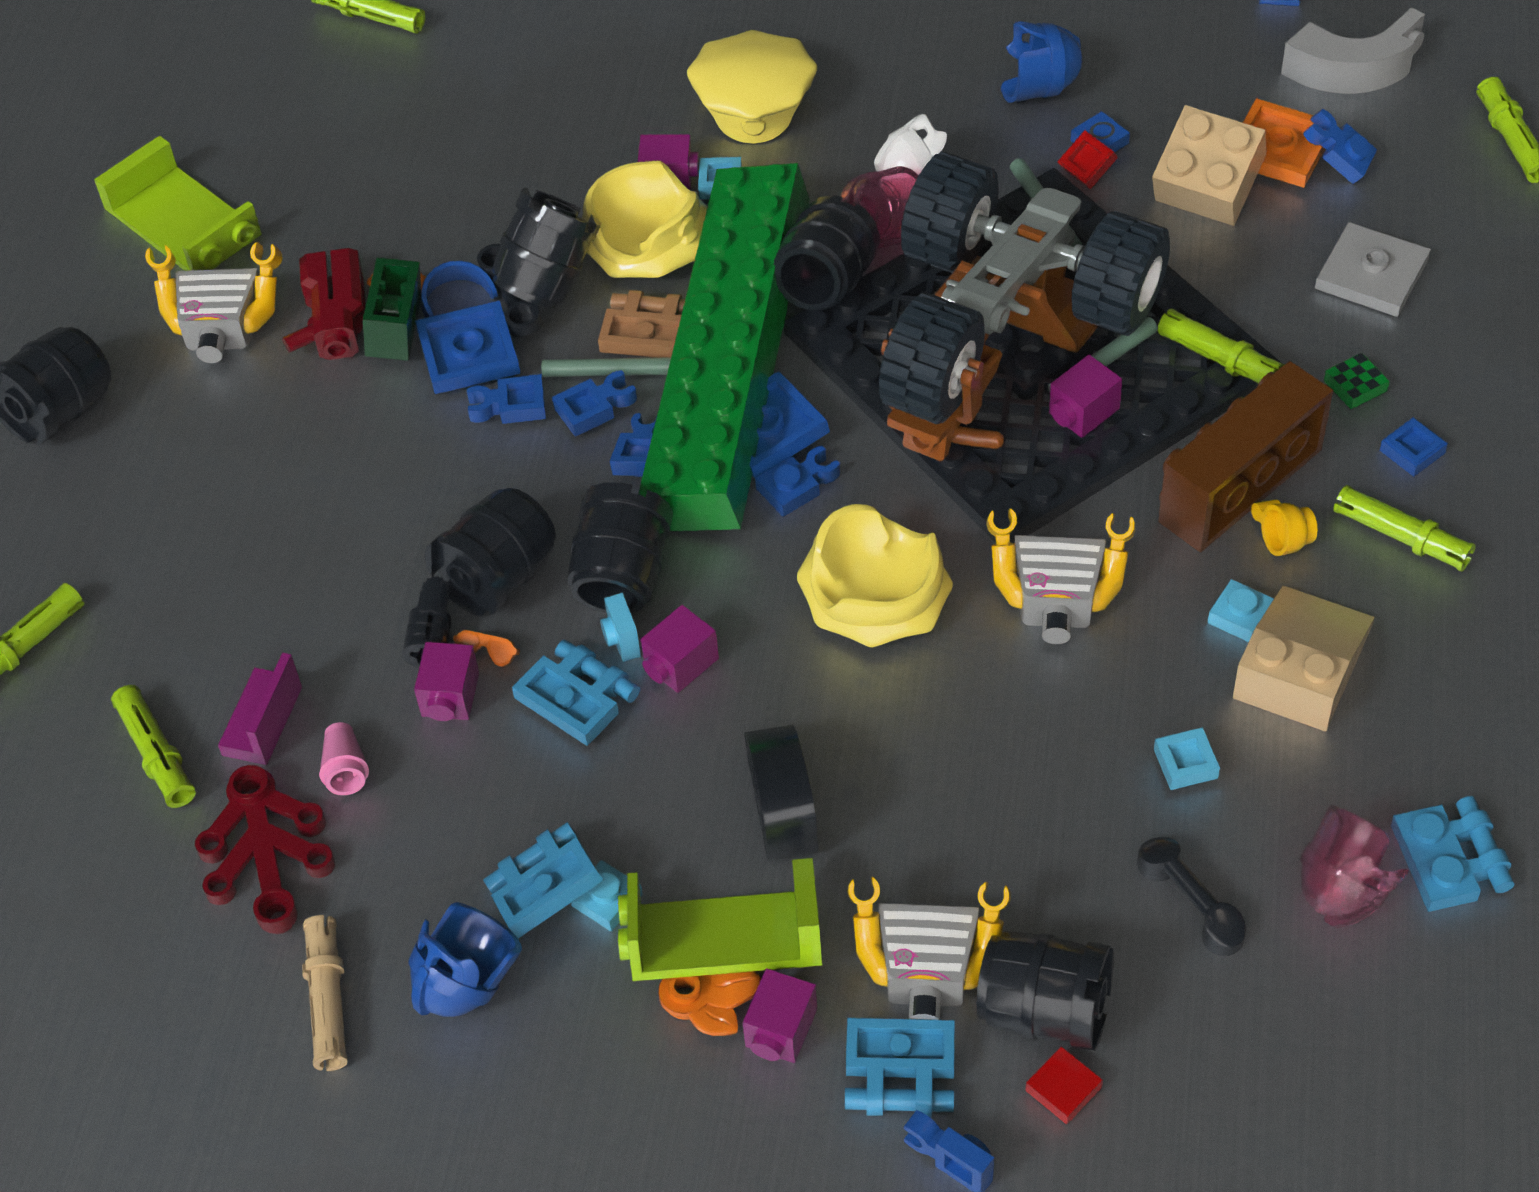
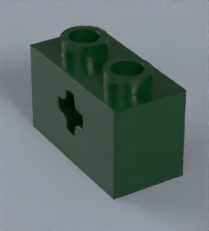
[363,257,421,361]

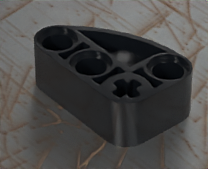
[744,724,818,861]

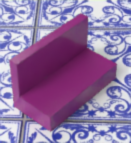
[218,652,302,765]

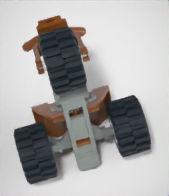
[879,151,1170,461]

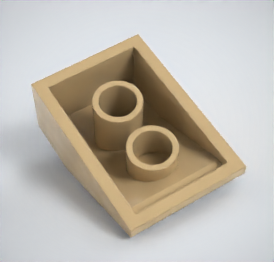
[1233,585,1375,732]

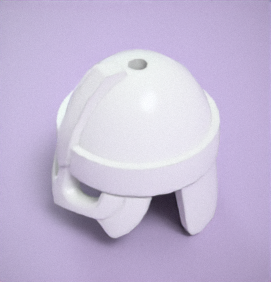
[874,114,947,198]

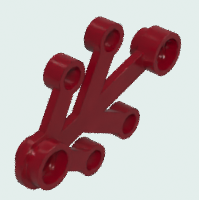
[195,765,335,934]

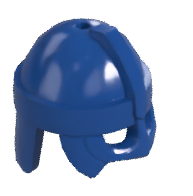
[1000,21,1082,103]
[408,902,522,1017]

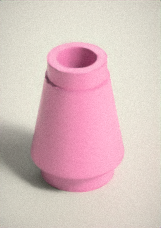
[319,722,369,795]

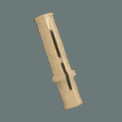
[302,915,348,1071]

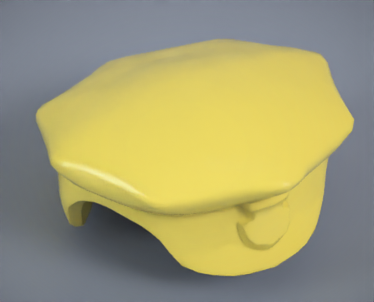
[687,30,818,144]
[582,161,708,278]
[797,504,953,648]

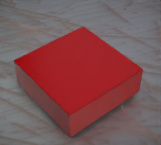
[1057,130,1118,190]
[1025,1047,1103,1125]

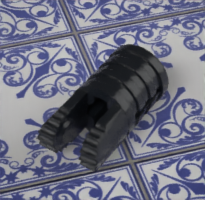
[402,575,452,668]

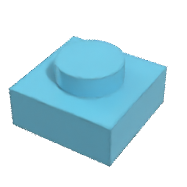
[698,157,742,199]
[1208,579,1274,642]
[600,593,641,662]
[1154,727,1220,790]
[571,860,643,932]

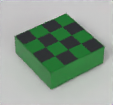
[1323,353,1390,409]

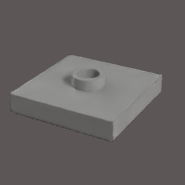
[1315,222,1431,317]

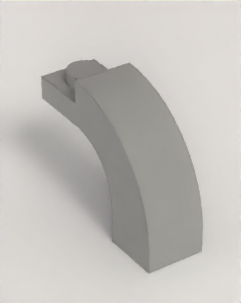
[1281,7,1425,94]

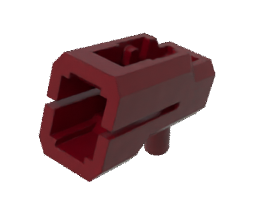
[282,248,366,360]

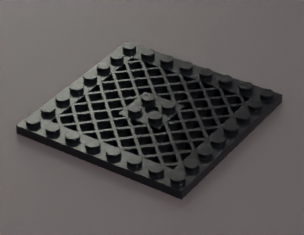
[784,168,1283,543]

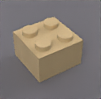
[1152,105,1266,226]

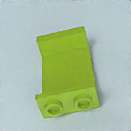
[94,135,262,271]
[618,858,822,981]

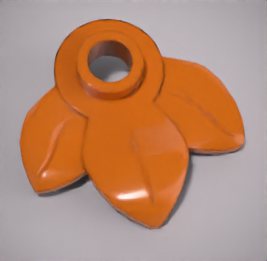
[658,971,762,1036]

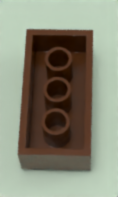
[1158,361,1333,553]

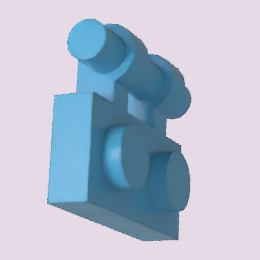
[512,639,640,746]
[1391,796,1515,912]
[483,822,604,939]
[845,1018,955,1117]

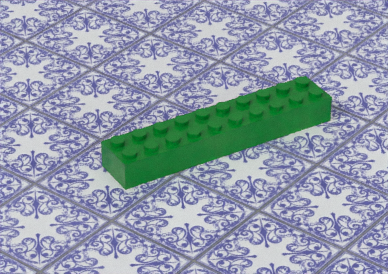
[638,163,810,532]

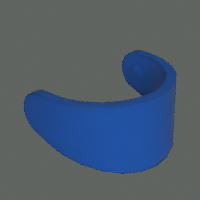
[421,261,498,318]

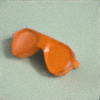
[453,630,520,667]

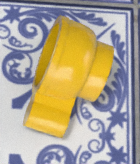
[1251,499,1318,556]

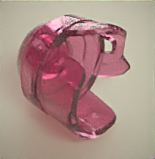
[841,166,919,248]
[1299,805,1409,928]

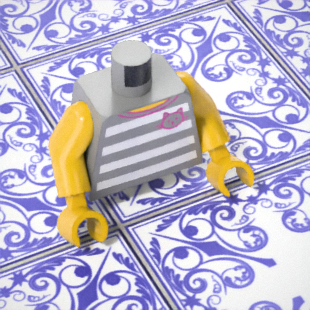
[145,242,283,363]
[986,508,1135,644]
[847,877,1011,1020]

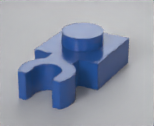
[1303,109,1377,184]
[552,370,637,437]
[467,374,546,424]
[609,413,657,477]
[755,446,840,517]
[904,1110,994,1192]

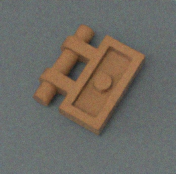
[598,290,685,357]

